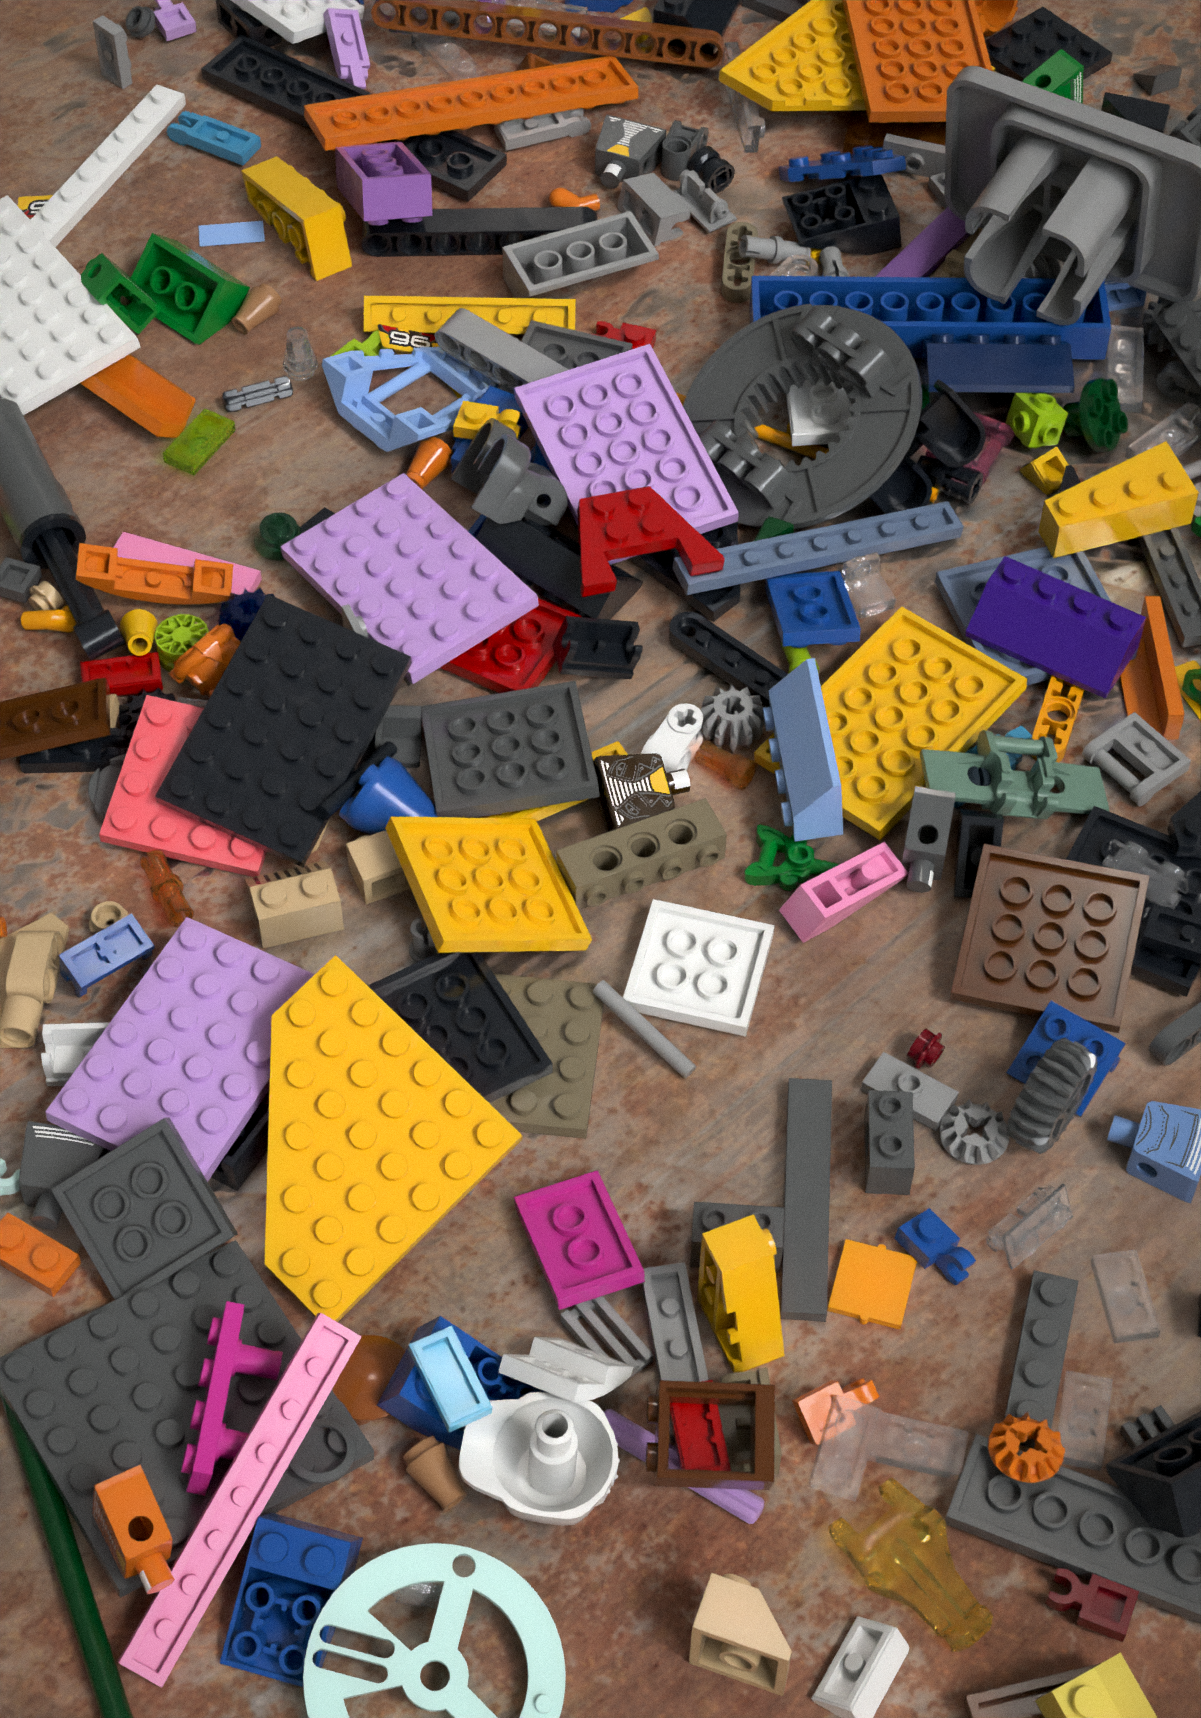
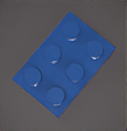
[765,571,861,648]

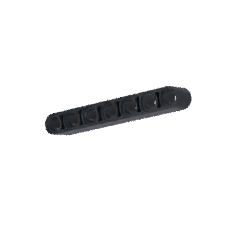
[361,207,598,257]

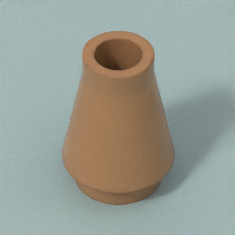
[231,283,282,335]
[403,1436,467,1511]

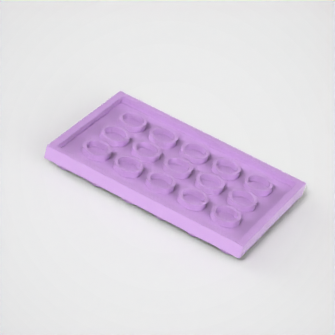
[514,344,739,565]
[280,473,539,684]
[45,917,315,1182]

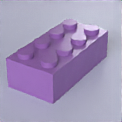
[335,142,433,225]

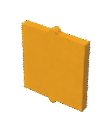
[827,1239,917,1330]

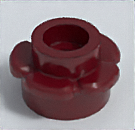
[907,1028,945,1069]

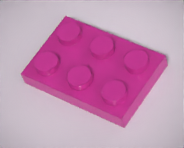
[514,1170,645,1310]

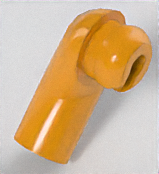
[21,605,76,633]

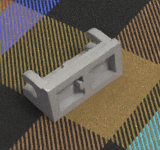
[617,173,691,247]

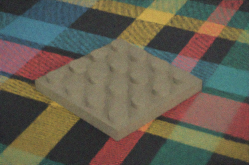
[490,974,604,1139]

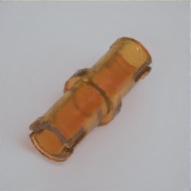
[140,850,194,927]

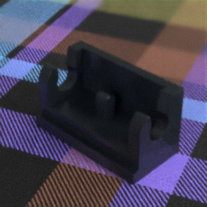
[216,0,282,47]
[552,616,643,679]
[211,1101,269,1191]

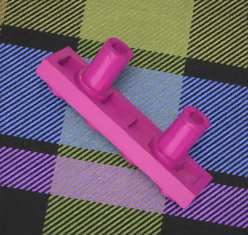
[181,1301,283,1496]

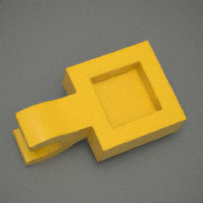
[453,401,521,440]

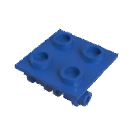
[1006,1000,1126,1117]

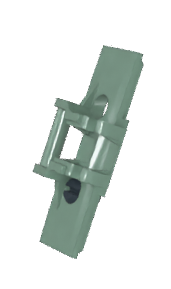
[919,730,1109,820]

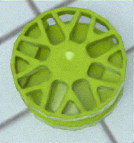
[154,614,209,672]

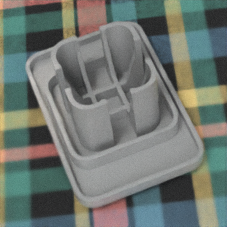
[944,66,1201,325]

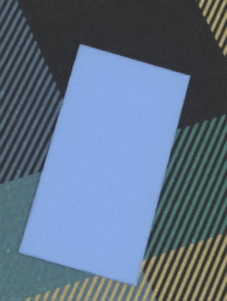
[198,221,265,247]

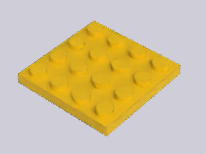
[385,817,592,953]

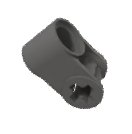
[661,120,709,181]

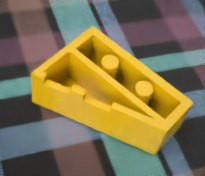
[697,1214,785,1373]

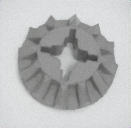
[939,1099,1009,1165]

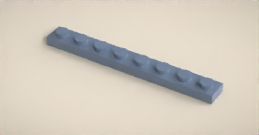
[672,501,964,595]

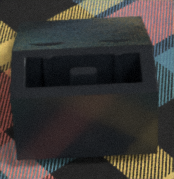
[782,174,902,256]

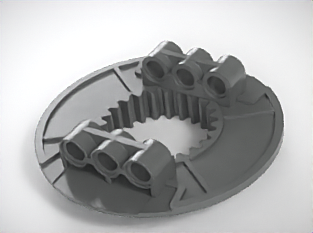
[683,304,922,529]

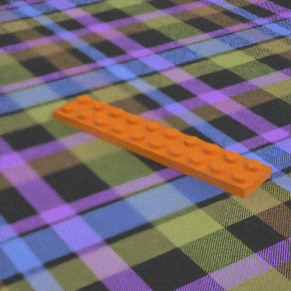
[304,56,639,151]

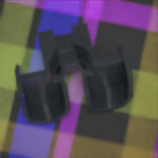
[869,379,986,514]

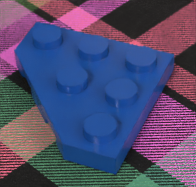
[778,145,906,182]

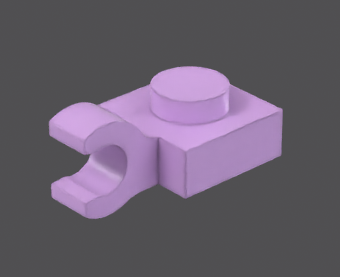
[154,0,196,41]

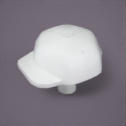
[459,1392,620,1526]

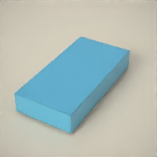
[408,1326,493,1433]

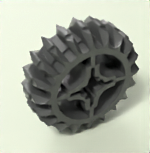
[1007,1037,1098,1154]

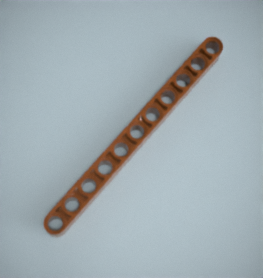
[371,0,724,68]

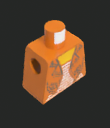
[93,1465,175,1594]

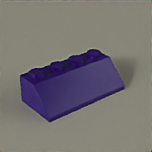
[965,556,1146,699]

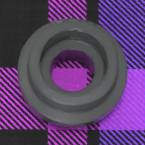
[126,6,155,39]

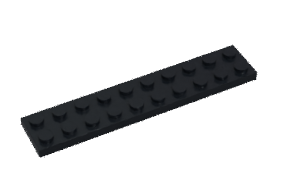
[201,35,507,202]

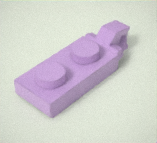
[323,8,370,90]

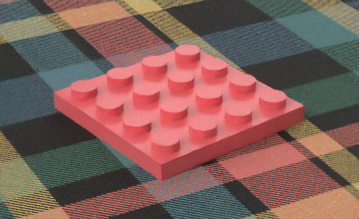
[99,695,267,877]

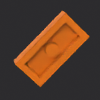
[0,1212,81,1297]

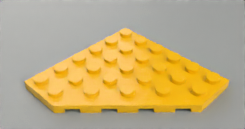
[719,0,995,111]
[264,955,523,1322]

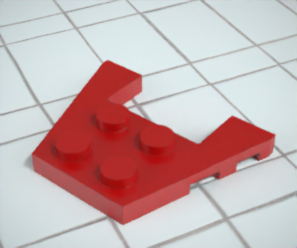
[577,486,725,597]

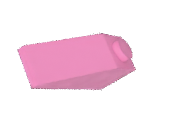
[779,841,908,943]

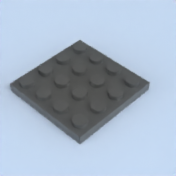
[421,681,600,818]

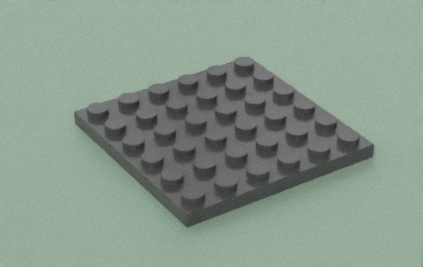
[0,1240,374,1598]

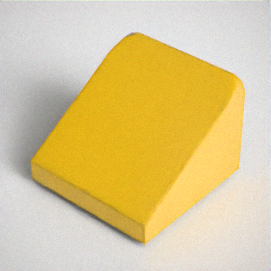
[1020,446,1069,495]

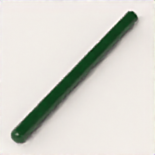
[0,1392,133,1718]

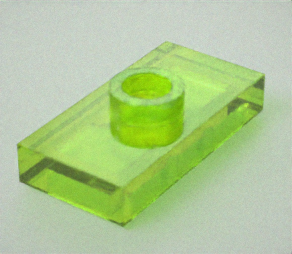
[163,408,236,476]

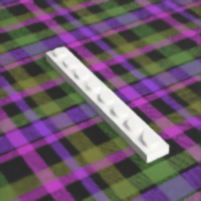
[31,84,186,247]

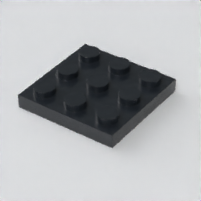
[985,7,1113,82]

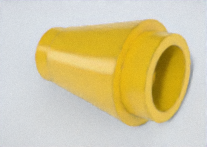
[119,609,158,656]

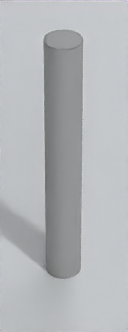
[592,980,697,1079]

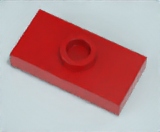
[80,652,163,696]
[670,1380,731,1471]

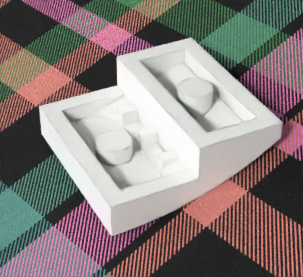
[498,1337,633,1403]

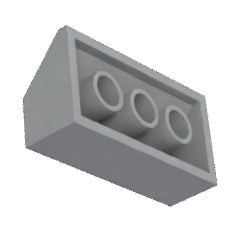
[502,211,659,298]

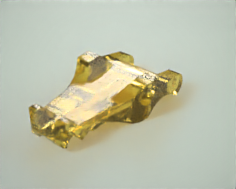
[828,1478,993,1652]

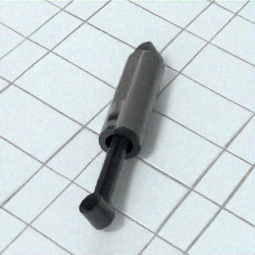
[0,398,126,661]

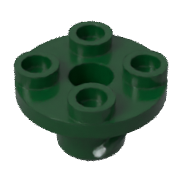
[1063,378,1128,452]

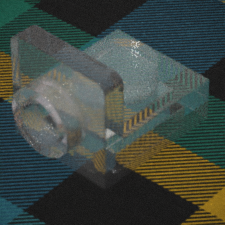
[842,552,896,619]

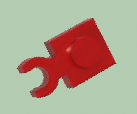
[593,321,657,349]

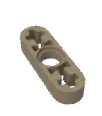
[721,222,758,303]

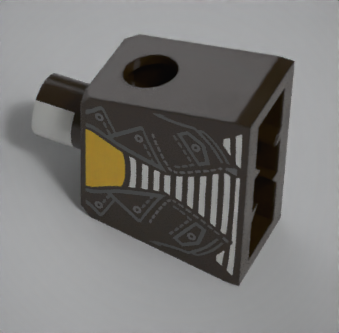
[593,753,690,833]

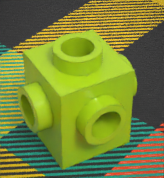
[1005,393,1068,449]

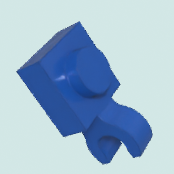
[894,1208,976,1285]

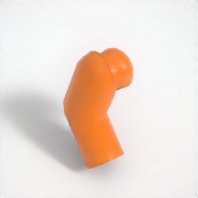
[549,188,600,211]

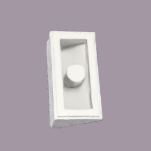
[811,1616,909,1718]

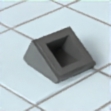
[1133,64,1182,96]

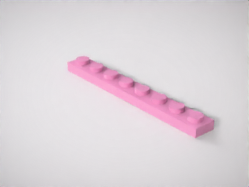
[117,1312,362,1688]

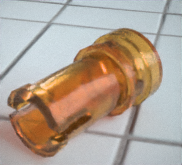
[695,740,757,790]

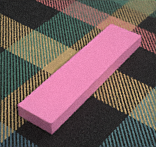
[113,532,262,606]

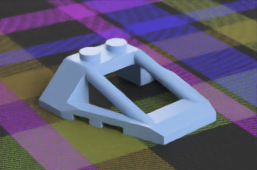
[322,347,499,452]

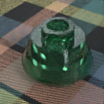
[254,512,303,561]

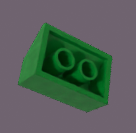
[122,233,250,345]

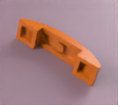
[75,543,233,605]

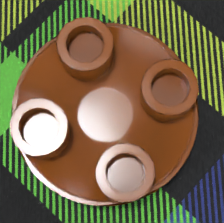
[332,1335,405,1425]

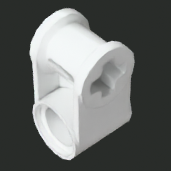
[641,703,703,772]

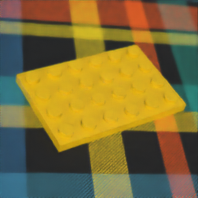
[754,606,1027,840]

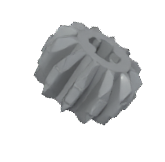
[701,684,764,752]

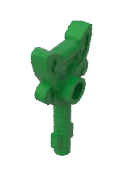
[744,824,840,891]

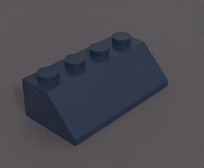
[921,333,1075,393]

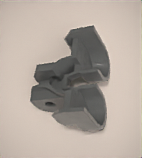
[450,418,568,526]

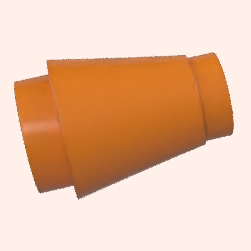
[406,436,452,490]

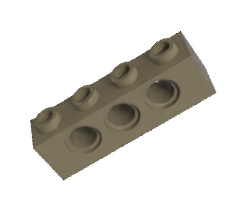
[556,798,727,910]

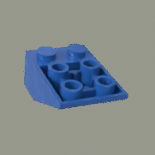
[377,1316,548,1451]
[220,1513,363,1687]

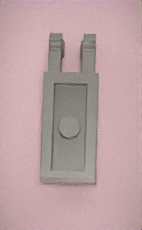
[494,108,592,151]

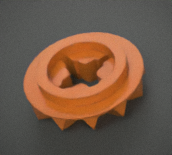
[988,1412,1065,1483]

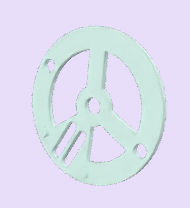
[303,1543,566,1718]

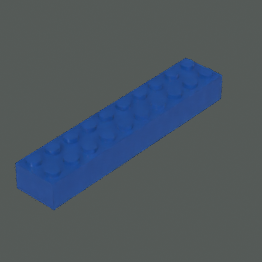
[749,276,1111,360]

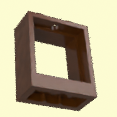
[646,1380,775,1490]

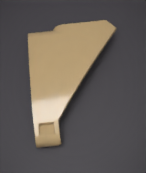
[0,912,69,1048]

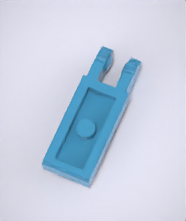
[166,111,261,166]

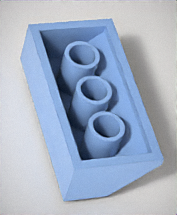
[763,658,843,842]

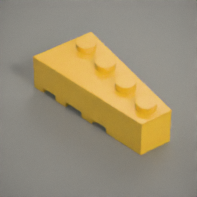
[241,156,352,281]
[1038,441,1199,558]

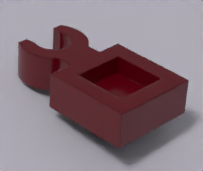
[1046,1568,1139,1642]

